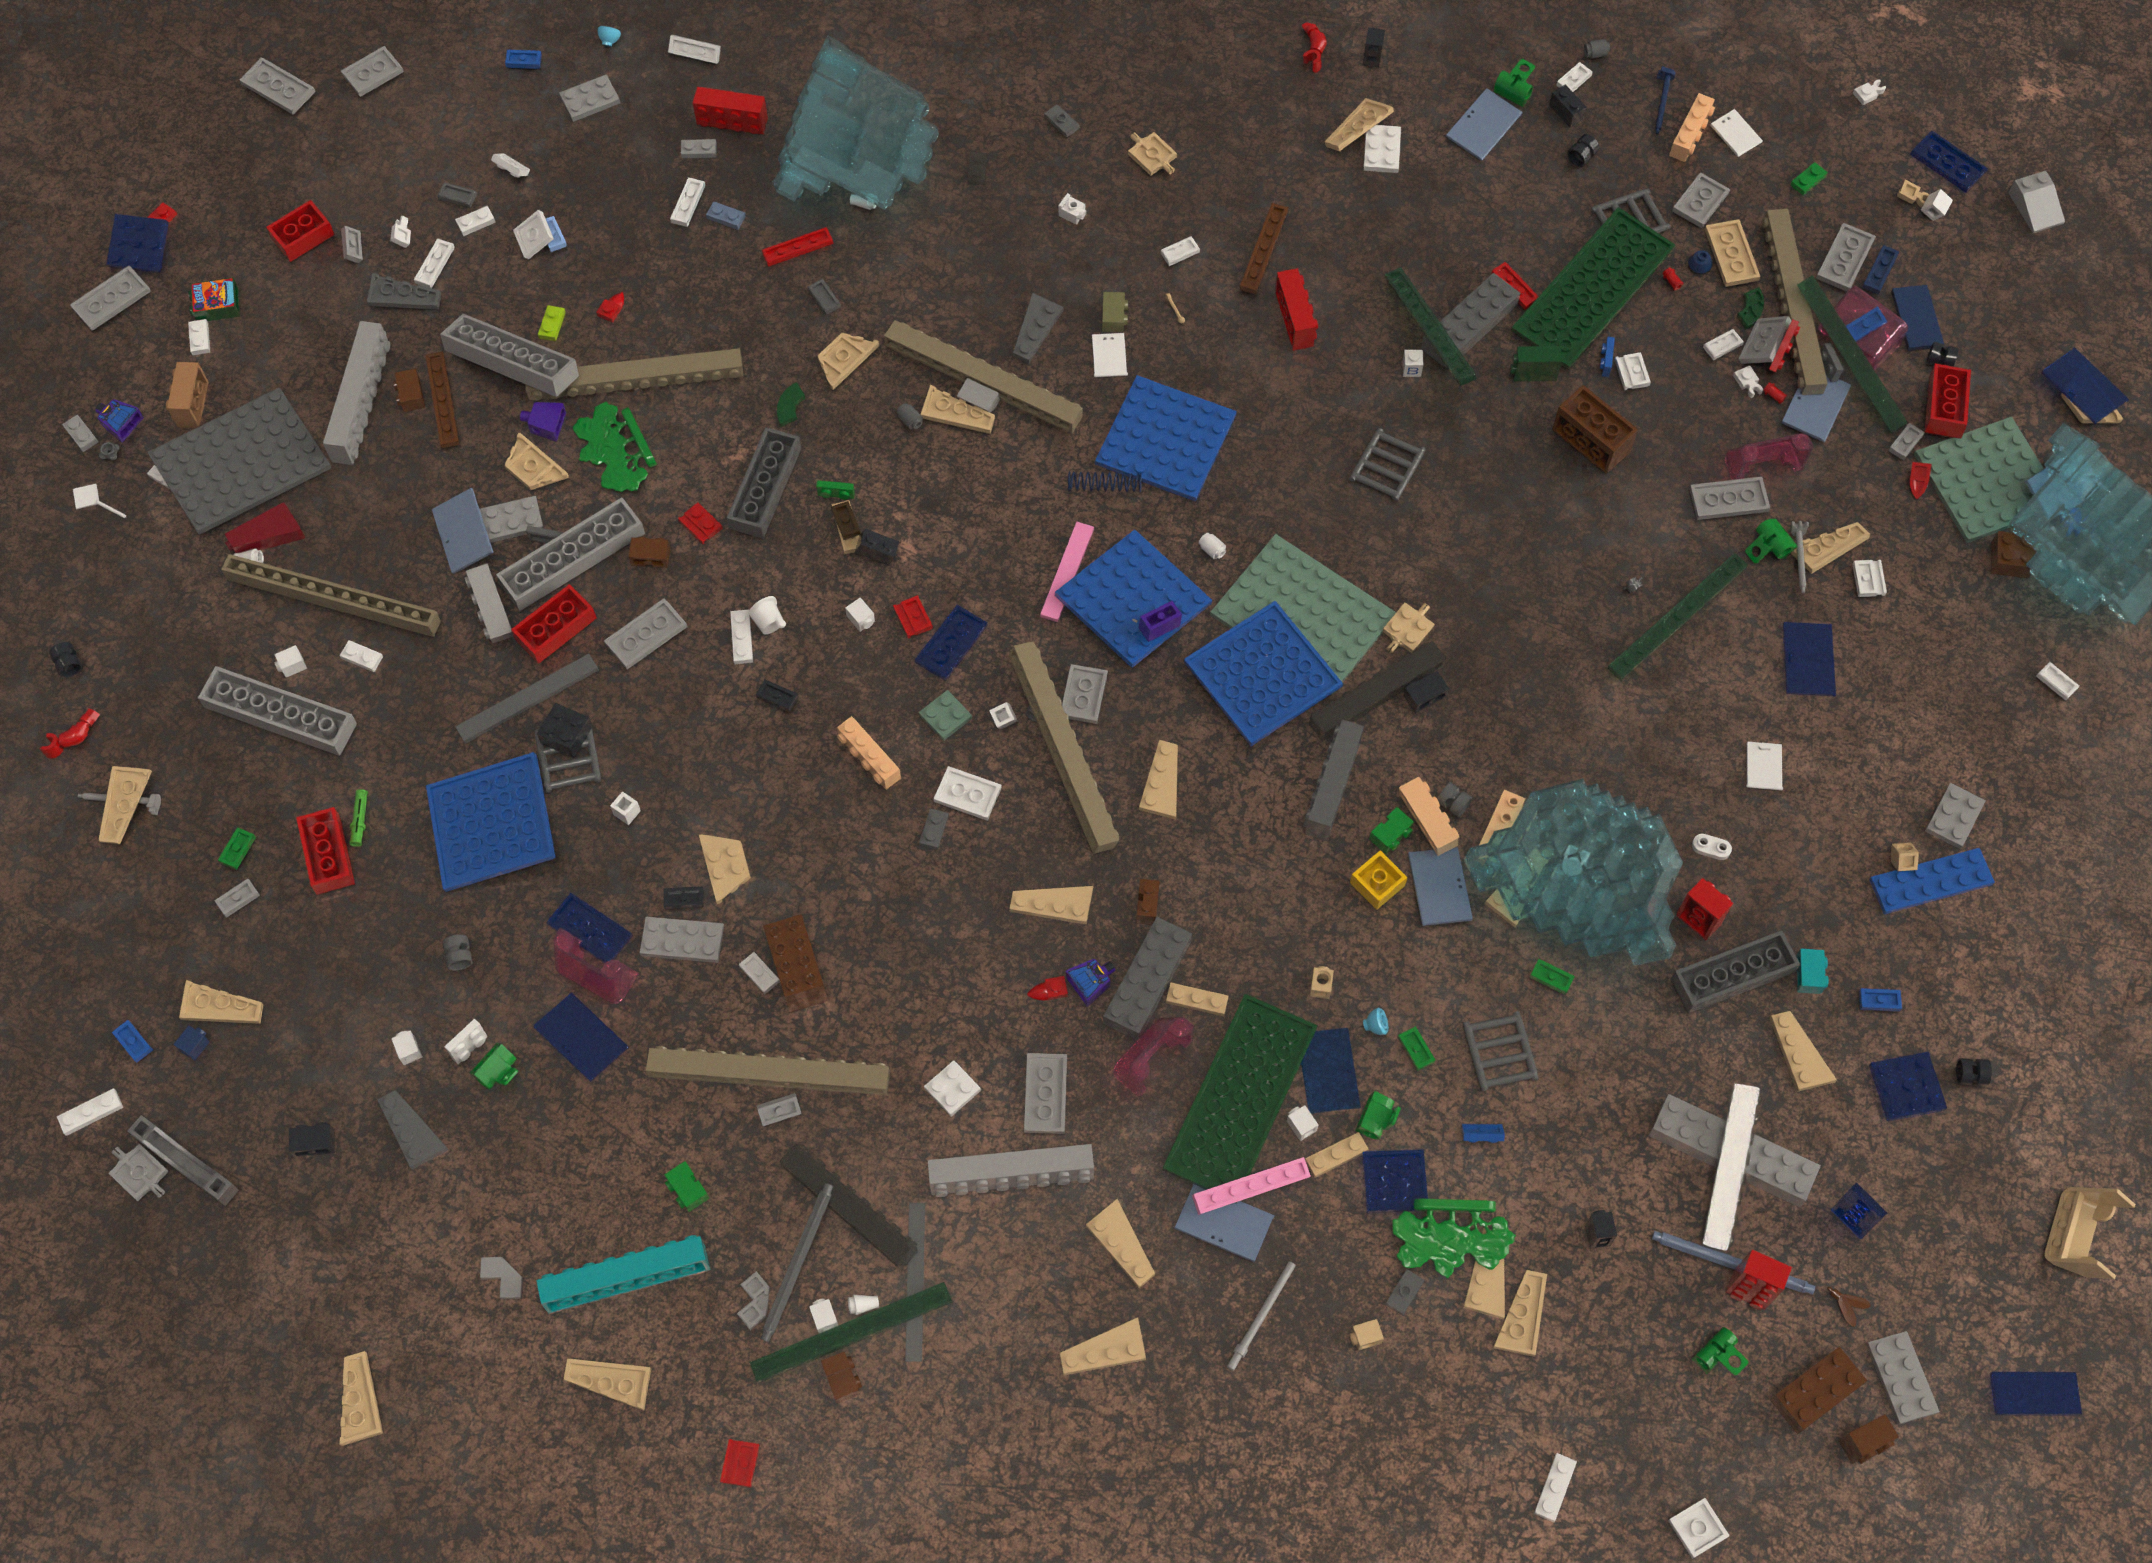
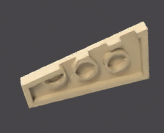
[1086,1199,1155,1288]

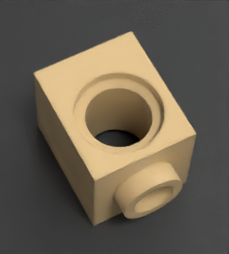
[1891,843,1919,871]
[1310,966,1334,999]
[1350,1319,1384,1351]

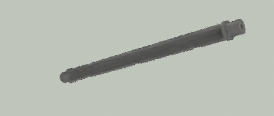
[760,1183,833,1342]

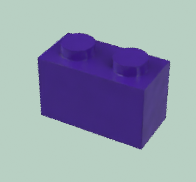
[1138,601,1182,642]

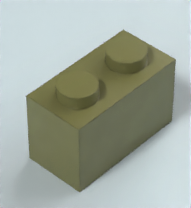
[1102,292,1128,332]

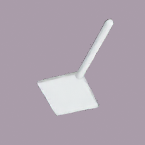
[73,484,126,518]

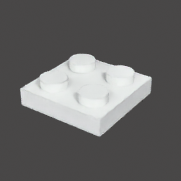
[513,210,554,259]
[444,1019,488,1064]
[924,1060,981,1117]
[1668,1498,1729,1559]

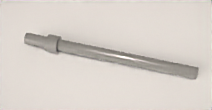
[1227,1261,1296,1371]

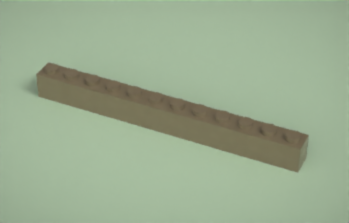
[1762,209,1828,395]
[884,320,1083,433]
[525,348,744,401]
[221,554,441,637]
[1009,641,1119,854]
[646,1046,890,1095]

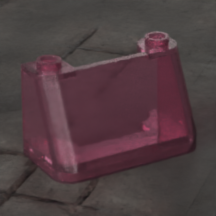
[1818,286,1908,371]
[1725,434,1814,480]
[554,928,639,1004]
[1114,1017,1194,1098]

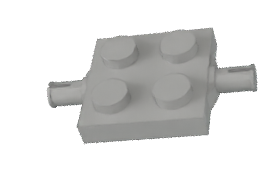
[109,1144,169,1201]

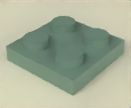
[919,690,972,741]

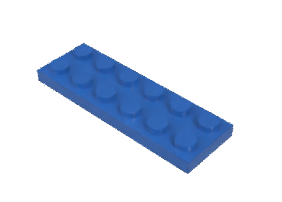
[1869,848,1995,914]

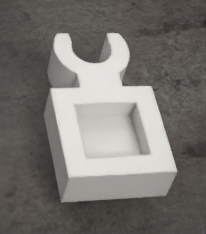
[1853,80,1886,105]
[1733,366,1763,398]

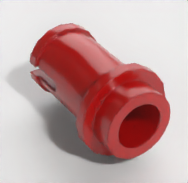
[1662,267,1684,291]
[1763,382,1787,404]

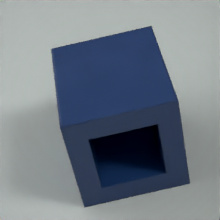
[173,1025,210,1061]

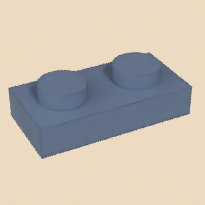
[706,202,746,230]

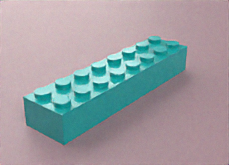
[536,1235,711,1314]

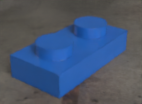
[505,50,542,69]
[1846,306,1888,342]
[1599,337,1615,377]
[1859,988,1902,1011]
[112,1020,153,1063]
[1461,1124,1505,1143]

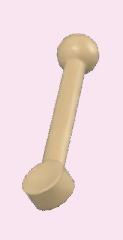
[1165,293,1185,324]

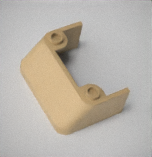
[2045,1187,2136,1279]

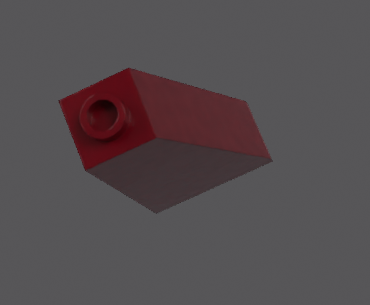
[225,502,305,553]

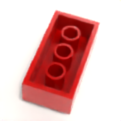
[693,87,768,135]
[1275,268,1318,351]
[1925,364,1971,439]
[511,584,597,664]
[296,807,355,895]
[1726,1250,1792,1310]

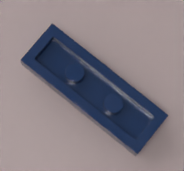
[1862,245,1899,295]

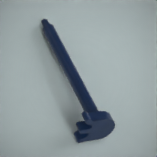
[1655,66,1676,134]

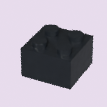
[537,703,592,758]

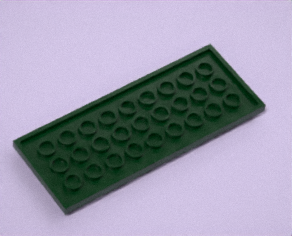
[1511,207,1675,370]
[1162,994,1318,1204]

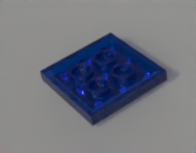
[106,214,169,273]
[1869,1052,1947,1122]
[1362,1149,1428,1213]

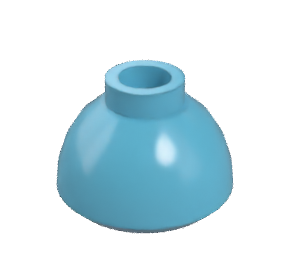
[597,26,621,47]
[1363,1008,1389,1035]

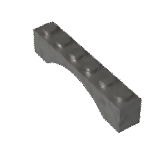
[128,1115,239,1206]

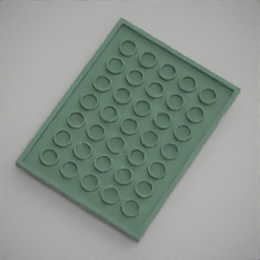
[1210,534,1396,696]

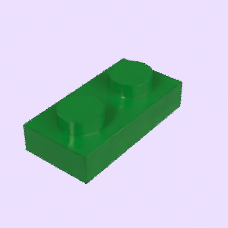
[1790,162,1828,196]
[816,480,855,500]
[218,827,256,870]
[1529,959,1575,995]
[1398,1026,1436,1071]

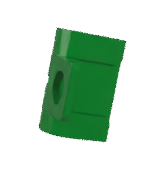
[1493,59,1535,107]
[1745,519,1798,563]
[470,1043,518,1090]
[1355,1091,1401,1140]
[1692,1327,1749,1376]

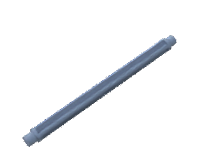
[1652,1231,1815,1295]

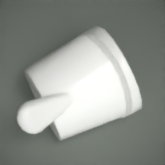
[748,596,786,634]

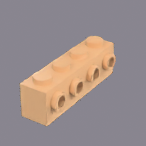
[1669,93,1715,162]
[837,716,901,790]
[1399,777,1459,856]
[1473,790,1526,870]

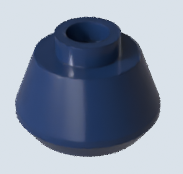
[1688,250,1712,274]

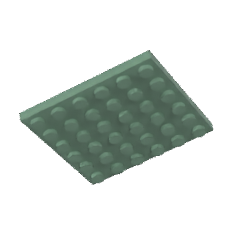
[1914,417,2044,543]

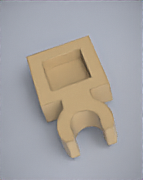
[1897,180,1929,207]

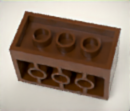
[1552,385,1638,474]
[763,914,827,1013]

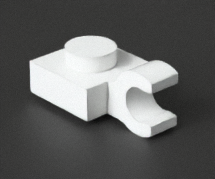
[390,216,411,248]

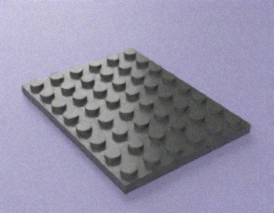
[147,387,332,535]

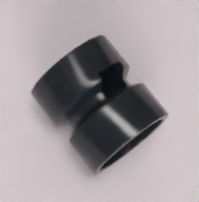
[1567,134,1600,167]
[1926,341,1959,367]
[49,642,83,678]
[1956,1058,1992,1085]

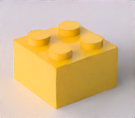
[1350,850,1407,910]

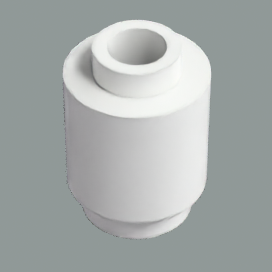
[1199,533,1226,559]

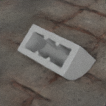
[957,378,1001,412]

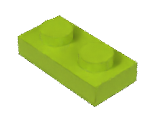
[538,305,566,341]

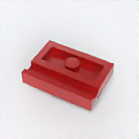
[678,502,723,545]
[893,595,933,639]
[720,1439,760,1488]

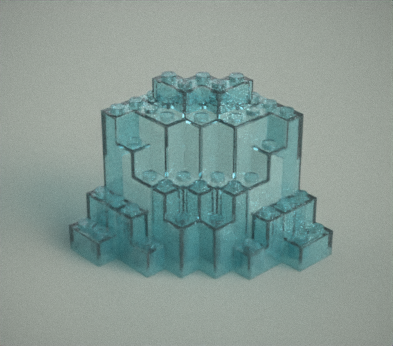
[773,35,939,210]
[2009,423,2152,625]
[1463,778,1683,966]

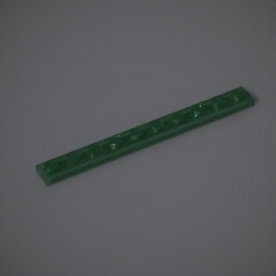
[1385,267,1477,386]
[1797,275,1908,433]
[1607,553,1748,681]
[750,1282,952,1384]

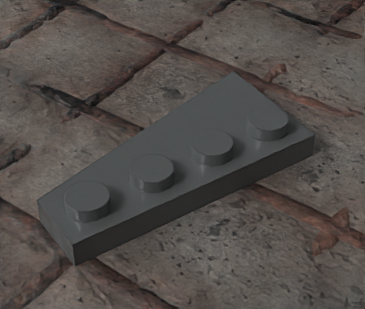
[367,273,441,310]
[1013,293,1063,364]
[377,1090,449,1169]

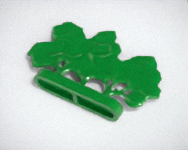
[573,402,657,492]
[1393,1199,1516,1279]

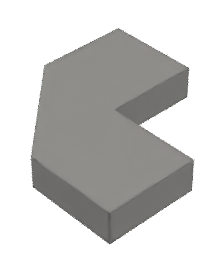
[480,1257,523,1299]
[737,1271,770,1331]

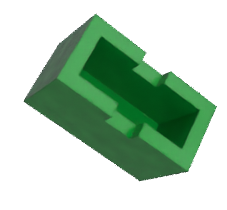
[1369,807,1414,854]
[664,1161,709,1212]

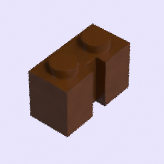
[393,368,425,412]
[628,537,671,568]
[1136,879,1160,925]
[821,1351,862,1404]

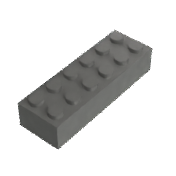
[1421,273,1521,370]
[727,427,802,539]
[1303,720,1364,842]
[1103,917,1192,1041]
[1671,930,1800,1014]

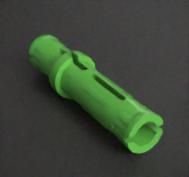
[349,789,368,847]

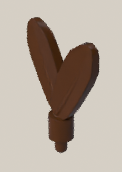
[1827,1286,1871,1327]

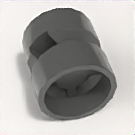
[1437,782,1473,818]
[442,935,473,971]

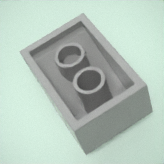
[2009,171,2065,233]

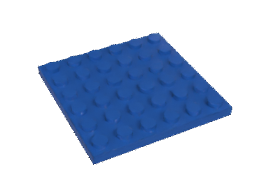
[1095,375,1237,502]
[1054,530,1212,668]
[1184,601,1343,746]
[426,752,556,892]

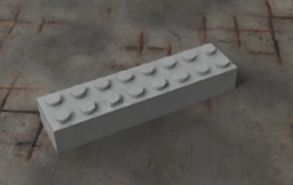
[440,314,579,397]
[323,321,390,465]
[496,497,645,611]
[198,666,357,756]
[1649,1094,1821,1207]
[928,1144,1094,1197]

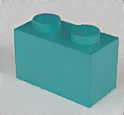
[1796,949,1829,994]

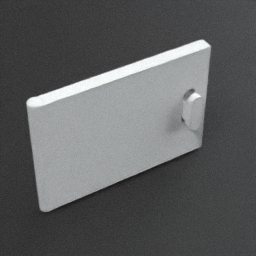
[1710,109,1763,157]
[1092,333,1128,377]
[1746,742,1783,790]

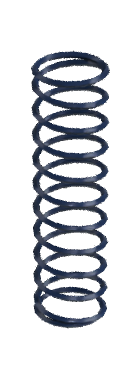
[1068,471,1142,493]

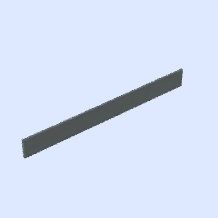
[905,1203,925,1362]

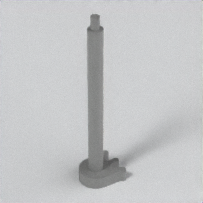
[1791,521,1809,593]
[78,793,161,815]

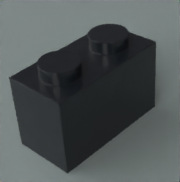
[1362,27,1385,68]
[1549,84,1587,128]
[854,528,899,566]
[1403,671,1449,713]
[289,1122,335,1158]
[1585,1210,1617,1249]

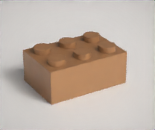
[166,362,209,428]

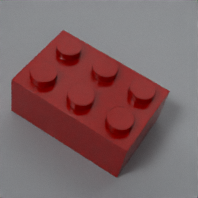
[266,200,335,262]
[1676,878,1734,940]

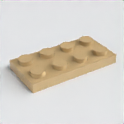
[1704,219,1760,287]

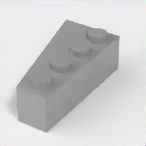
[465,564,513,643]

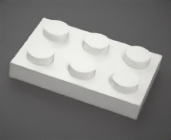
[1364,125,1401,173]
[934,766,1002,821]

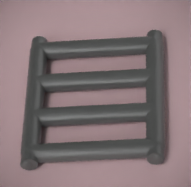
[1591,188,1671,233]
[1349,428,1426,501]
[534,729,601,793]
[1463,1011,1539,1091]

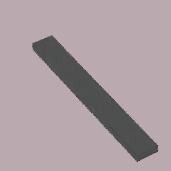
[455,654,599,744]

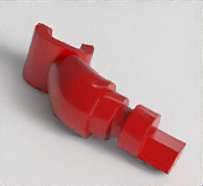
[1301,22,1327,73]
[39,708,100,759]

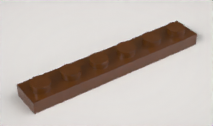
[1240,203,1289,294]
[425,351,460,448]

